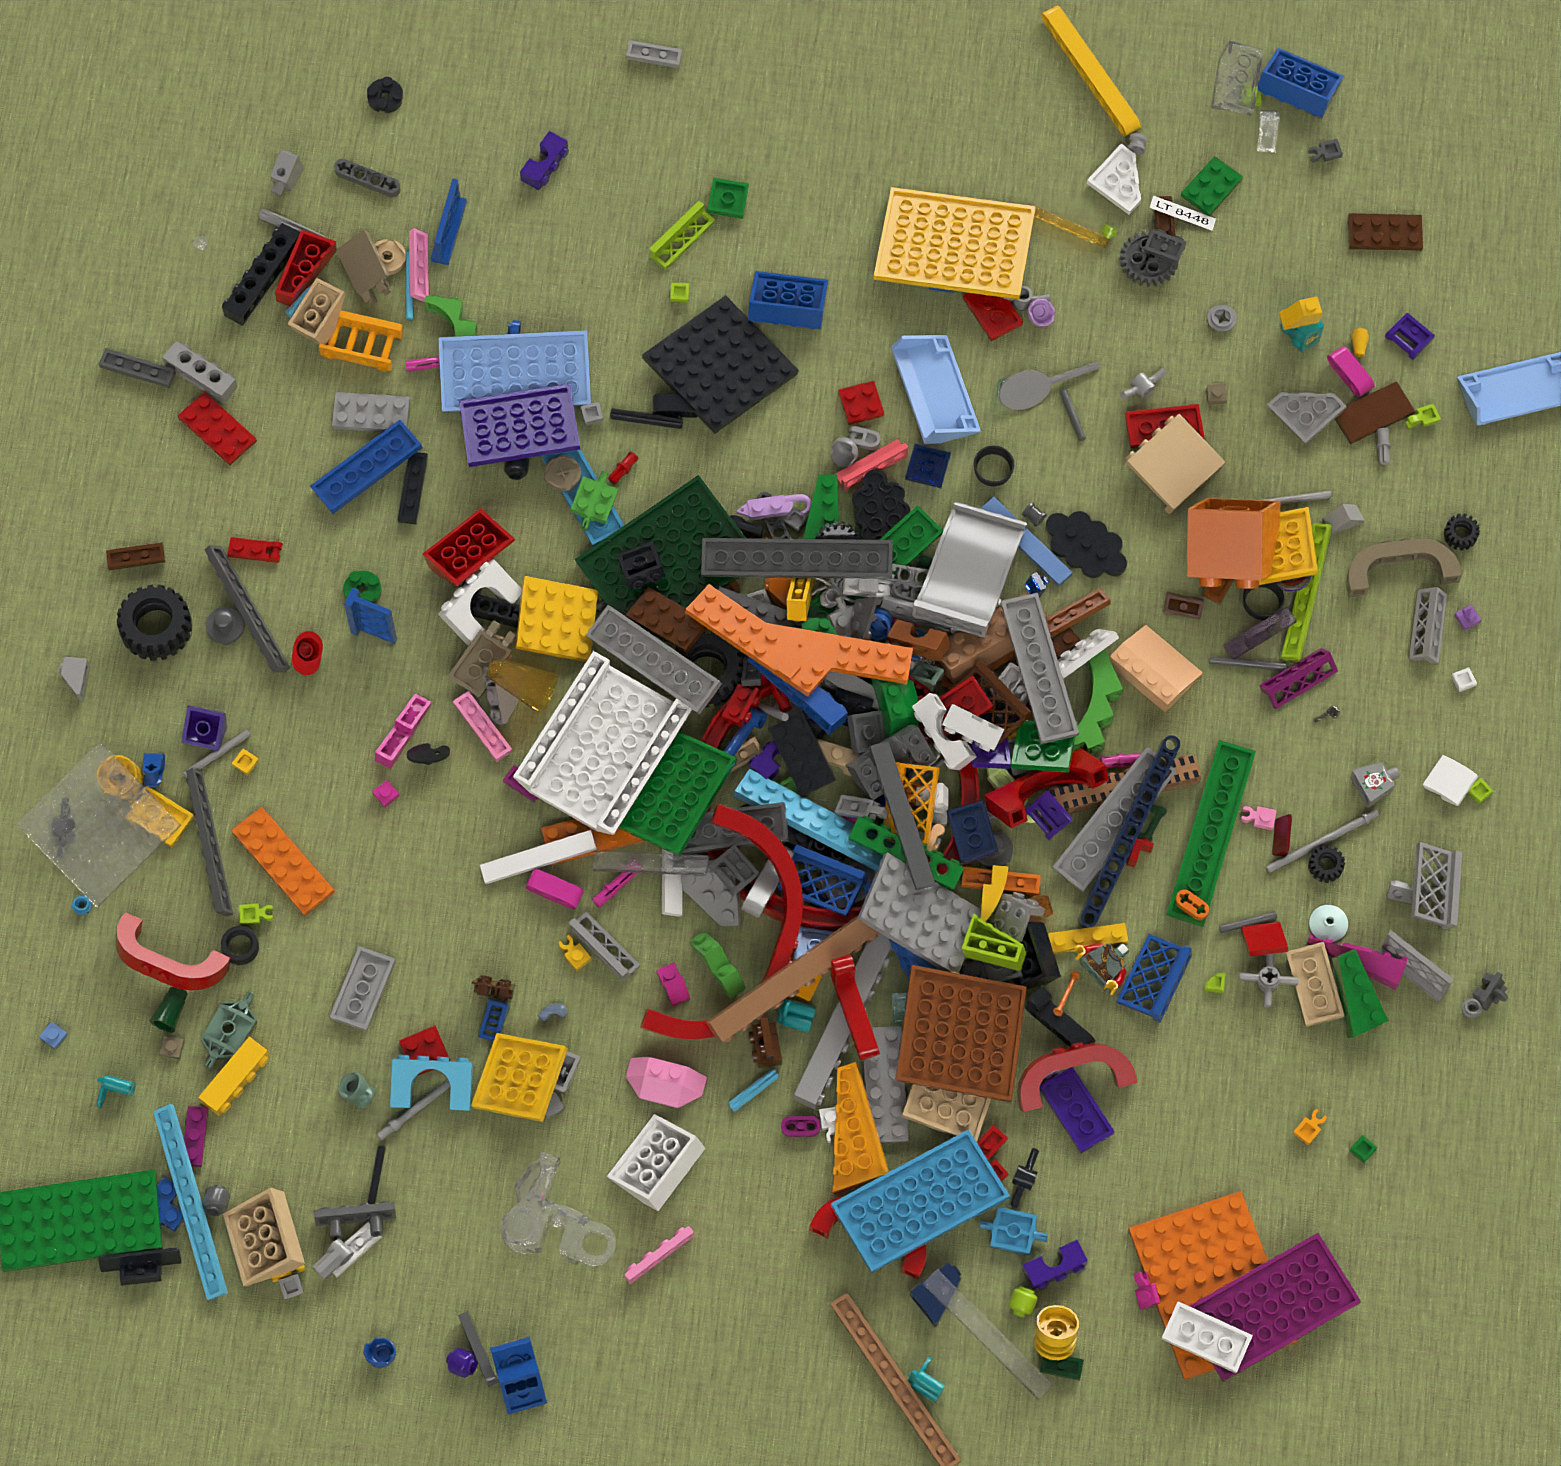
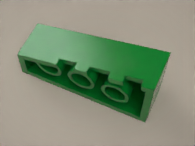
[803,474,839,539]
[1332,949,1389,1038]

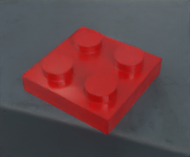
[838,381,884,425]
[399,1025,450,1076]

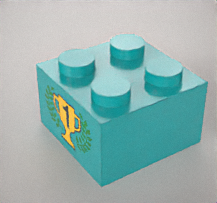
[1280,297,1324,352]

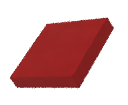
[1241,922,1288,957]

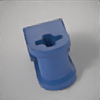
[142,753,165,787]

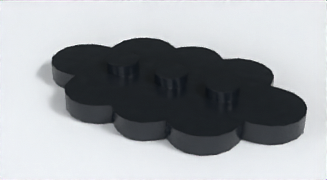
[852,470,910,540]
[1046,511,1127,578]

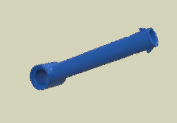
[723,708,767,756]

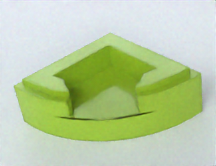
[1204,973,1226,993]

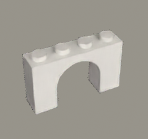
[438,560,522,646]

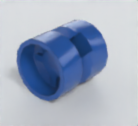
[869,608,892,640]

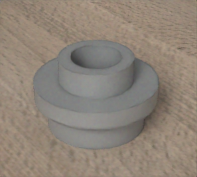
[1462,998,1482,1018]

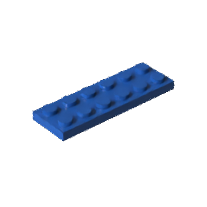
[310,420,423,514]

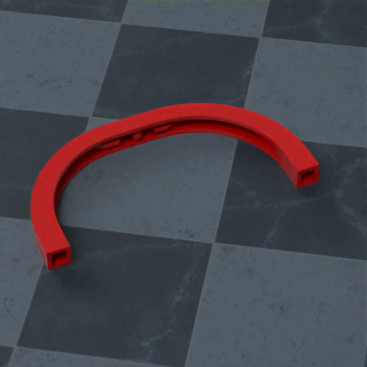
[640,804,803,1040]

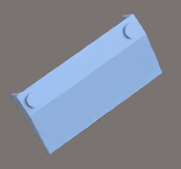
[891,335,981,444]
[1457,352,1561,426]

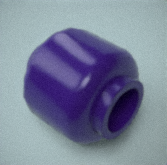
[446,1348,478,1378]

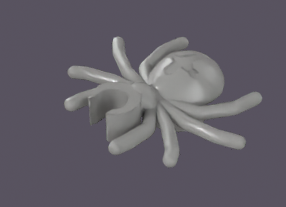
[811,578,856,614]

